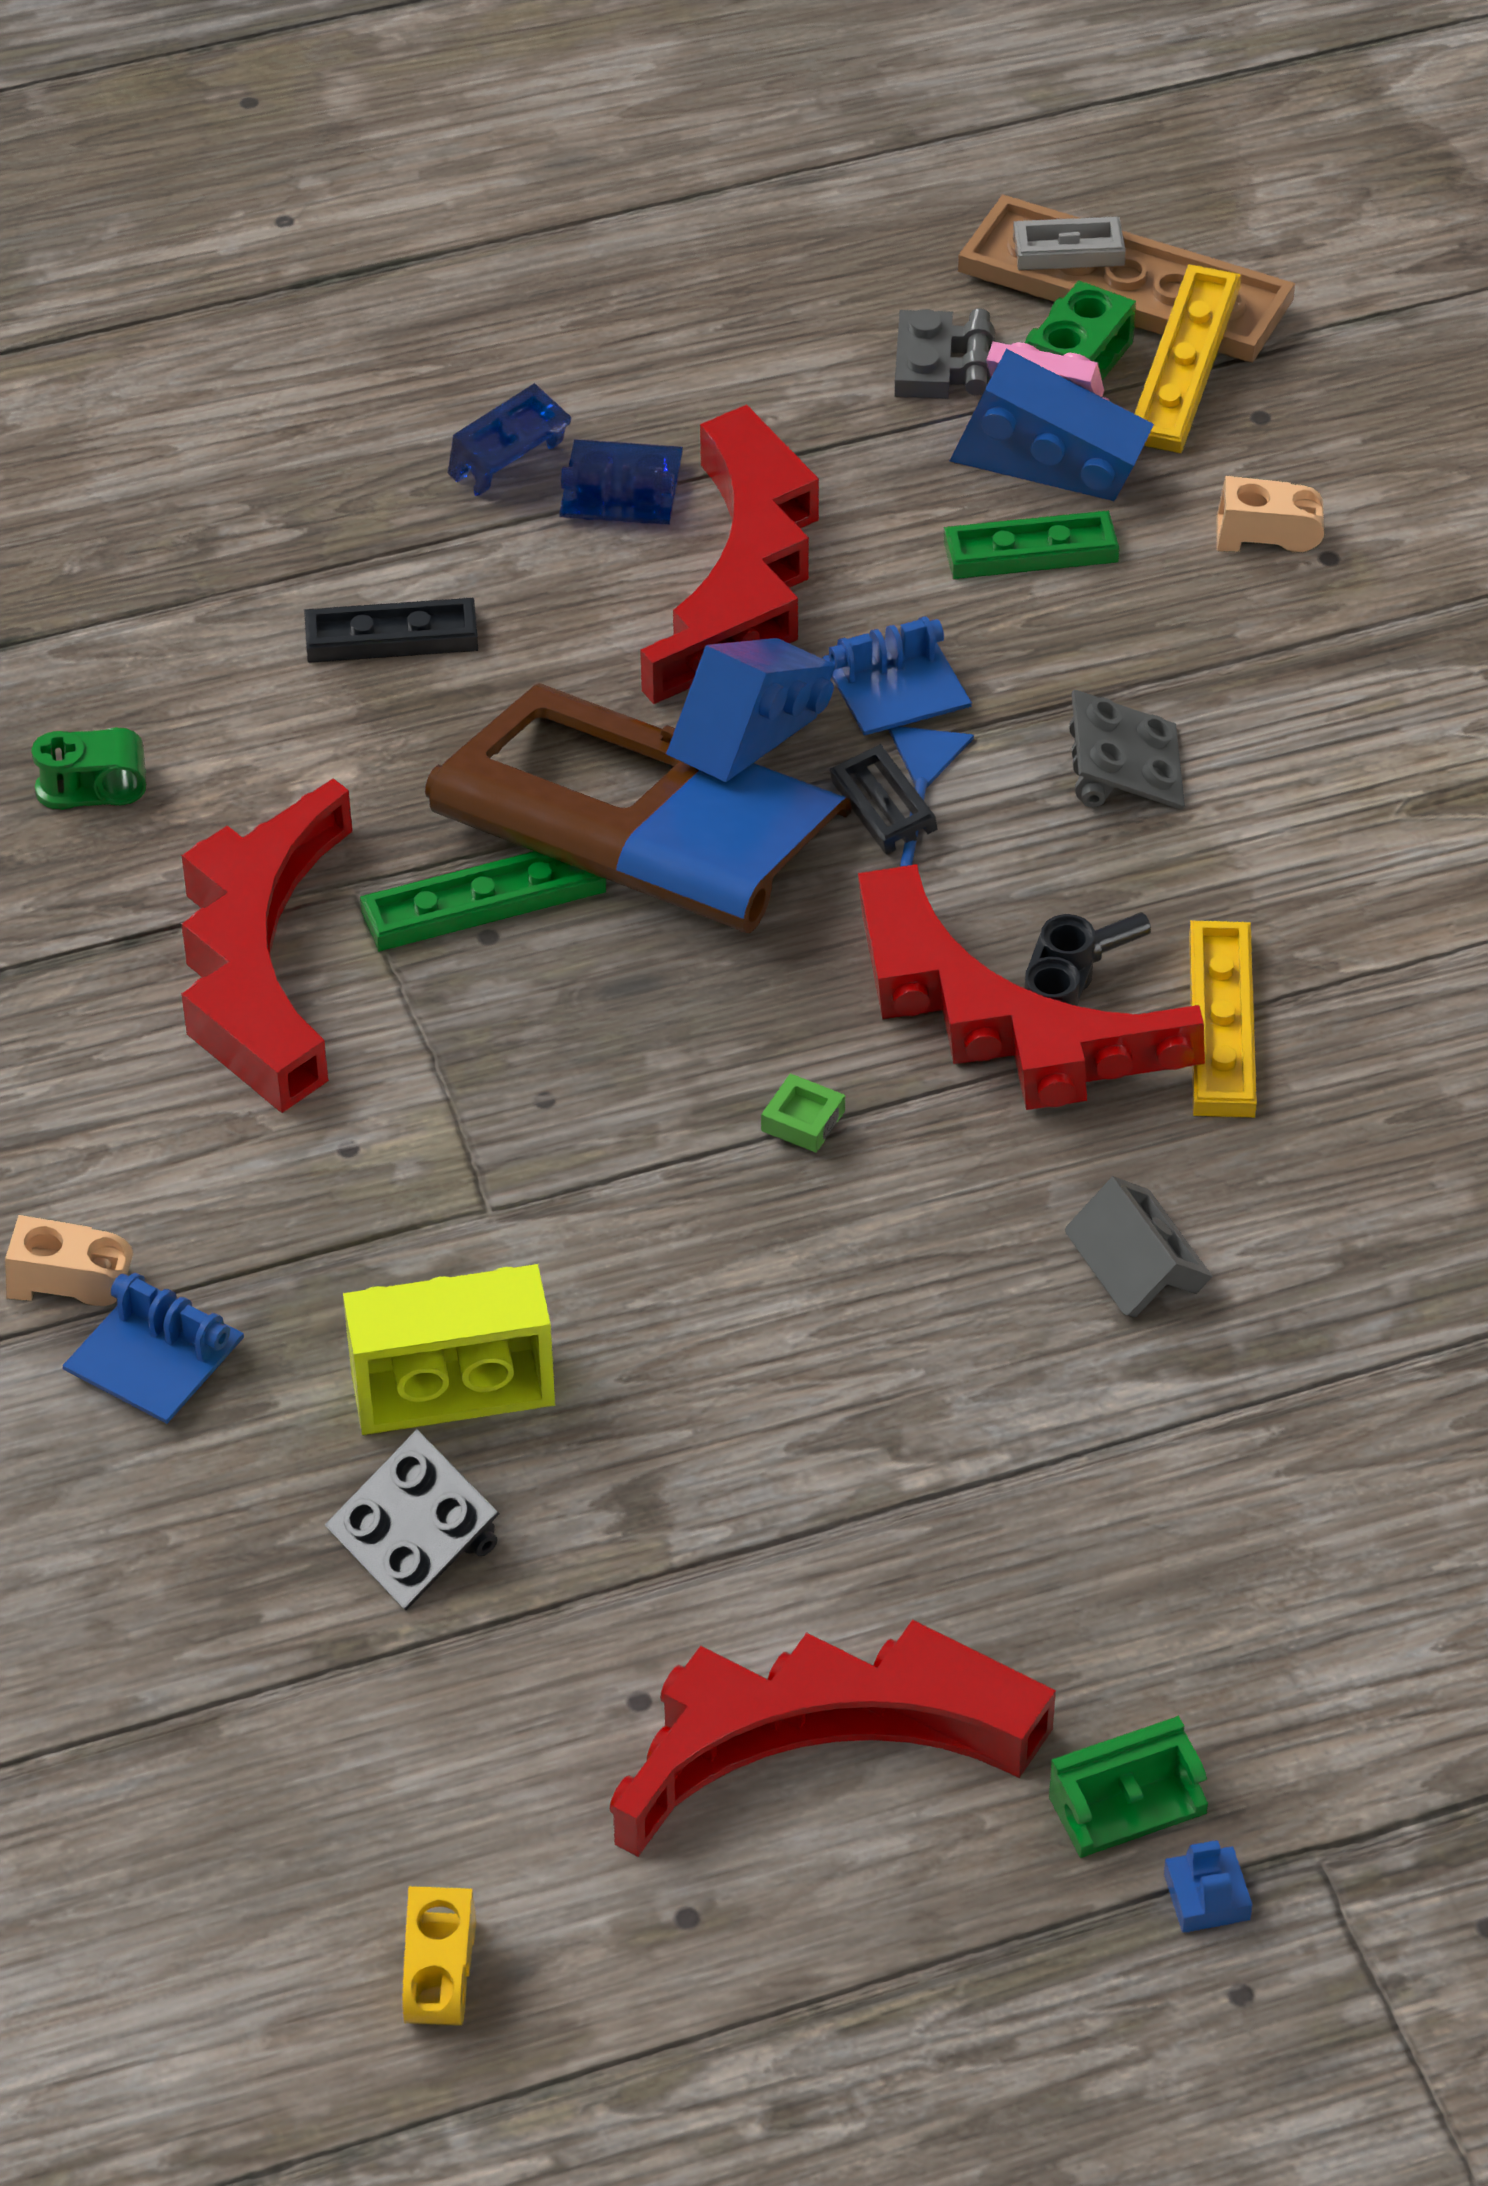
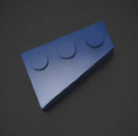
[949,348,1154,501]
[666,638,836,782]

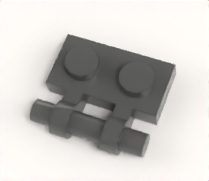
[894,309,995,399]

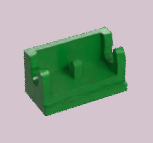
[1049,1716,1208,1858]

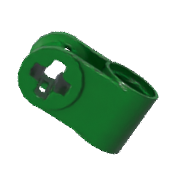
[31,727,147,810]

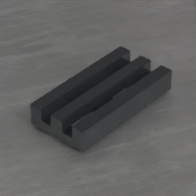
[830,744,938,855]

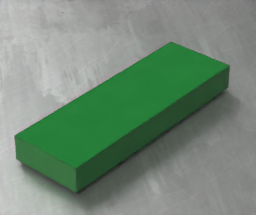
[944,511,1119,579]

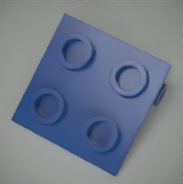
[822,616,972,736]
[62,1273,244,1424]

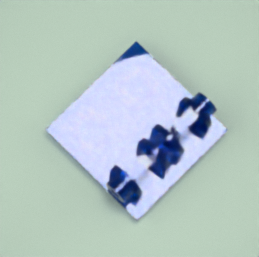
[559,439,683,525]

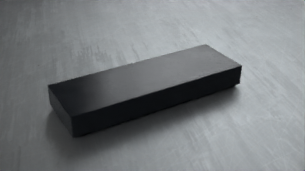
[304,598,478,663]

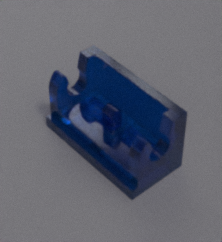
[448,383,572,496]

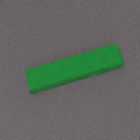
[360,851,606,952]

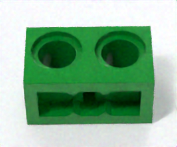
[1025,280,1136,381]

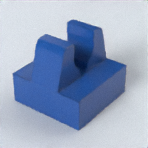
[1164,1840,1252,1933]

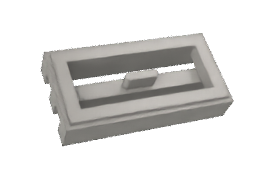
[1013,217,1125,270]

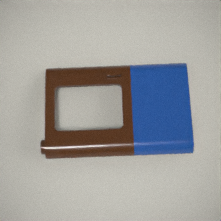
[425,683,852,934]

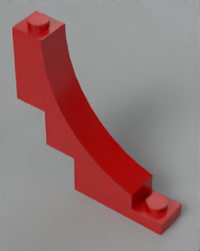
[640,404,819,704]

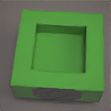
[761,1073,845,1153]

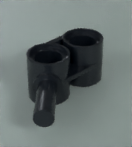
[1025,912,1151,1006]

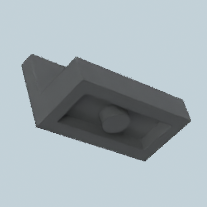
[1065,1176,1213,1317]

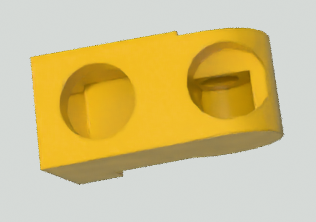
[403,1886,476,2026]

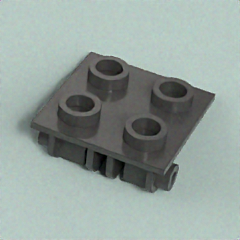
[1069,689,1185,810]

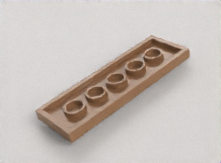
[958,194,1295,363]

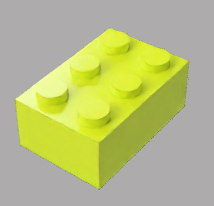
[343,1264,555,1435]

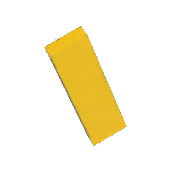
[1135,264,1241,453]
[1189,920,1257,1118]

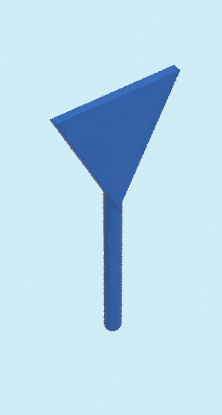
[888,726,974,867]

